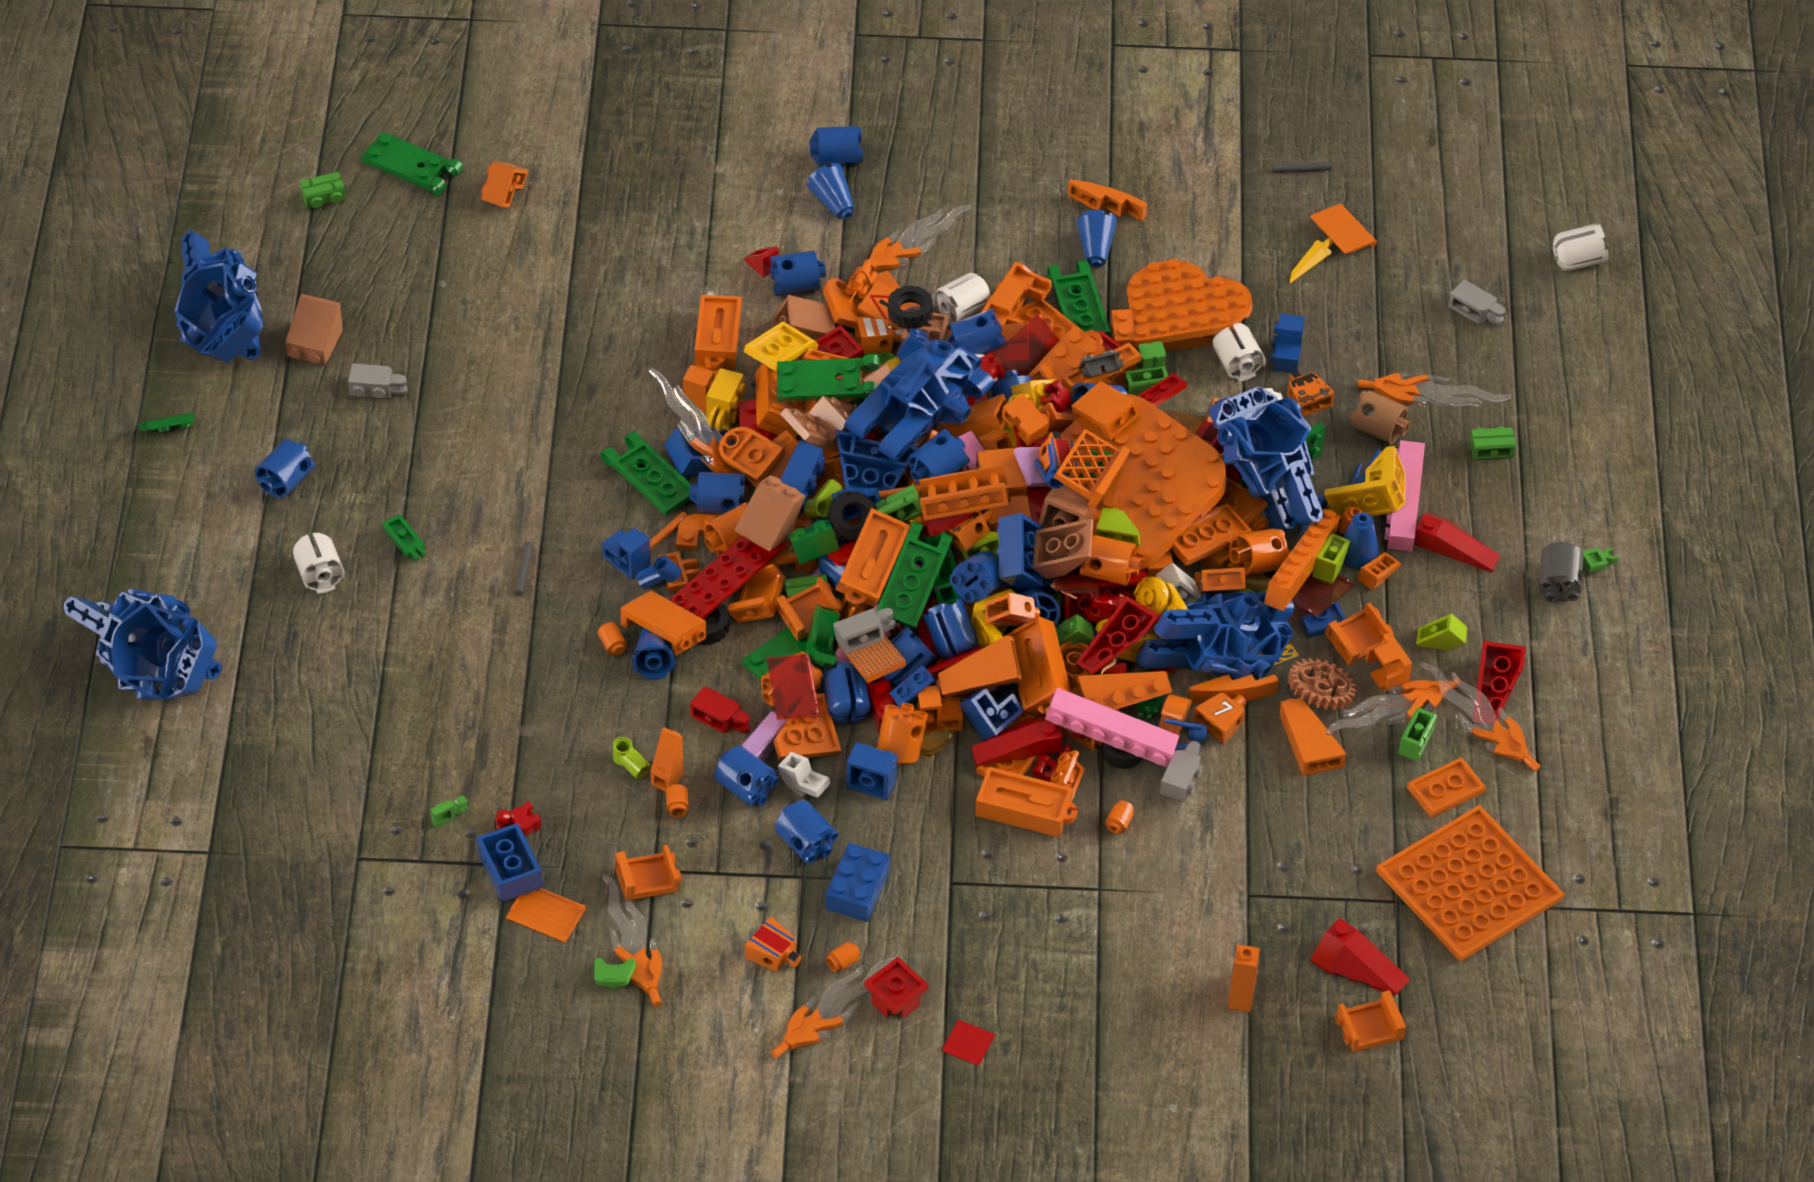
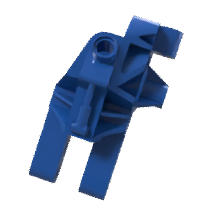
[174,230,263,363]
[844,340,994,462]
[1209,387,1323,532]
[64,589,222,700]
[1136,591,1294,680]

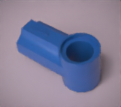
[637,555,681,589]

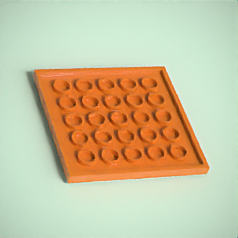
[1376,805,1565,962]

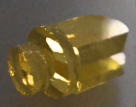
[921,728,952,757]

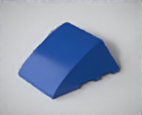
[835,429,918,500]

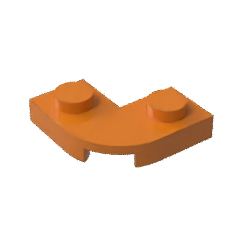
[676,513,720,551]

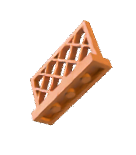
[1062,343,1141,396]
[1054,428,1131,509]

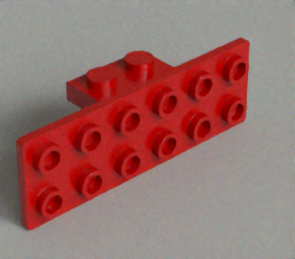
[669,536,786,619]

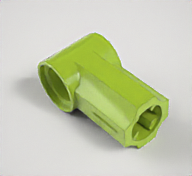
[804,479,843,518]
[613,737,651,779]

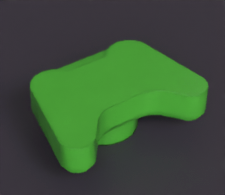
[594,958,636,989]

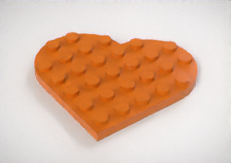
[1127,259,1253,348]

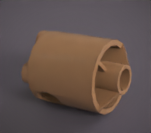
[1349,391,1410,444]

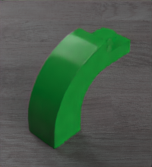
[925,531,961,604]
[806,604,840,668]

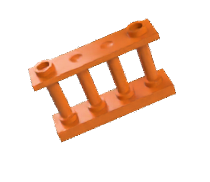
[919,464,1009,521]

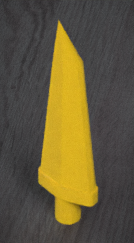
[1290,238,1333,283]

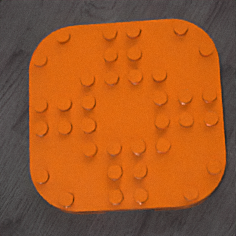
[1047,394,1226,570]

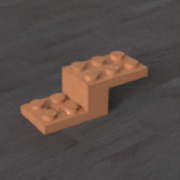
[780,396,880,451]

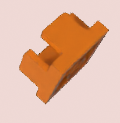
[1366,632,1412,692]

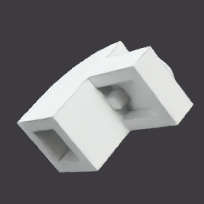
[778,752,831,798]

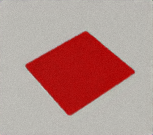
[942,1020,995,1065]

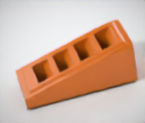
[1357,552,1401,590]

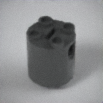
[1539,542,1584,603]

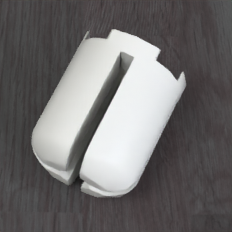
[1553,224,1609,272]
[932,273,990,326]
[1213,323,1266,382]
[293,533,345,594]

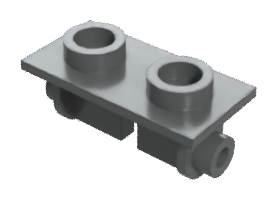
[1078,350,1123,378]

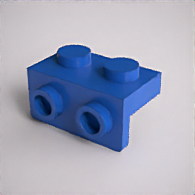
[890,665,937,706]

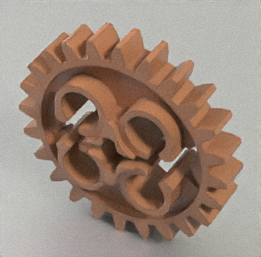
[1287,658,1357,711]

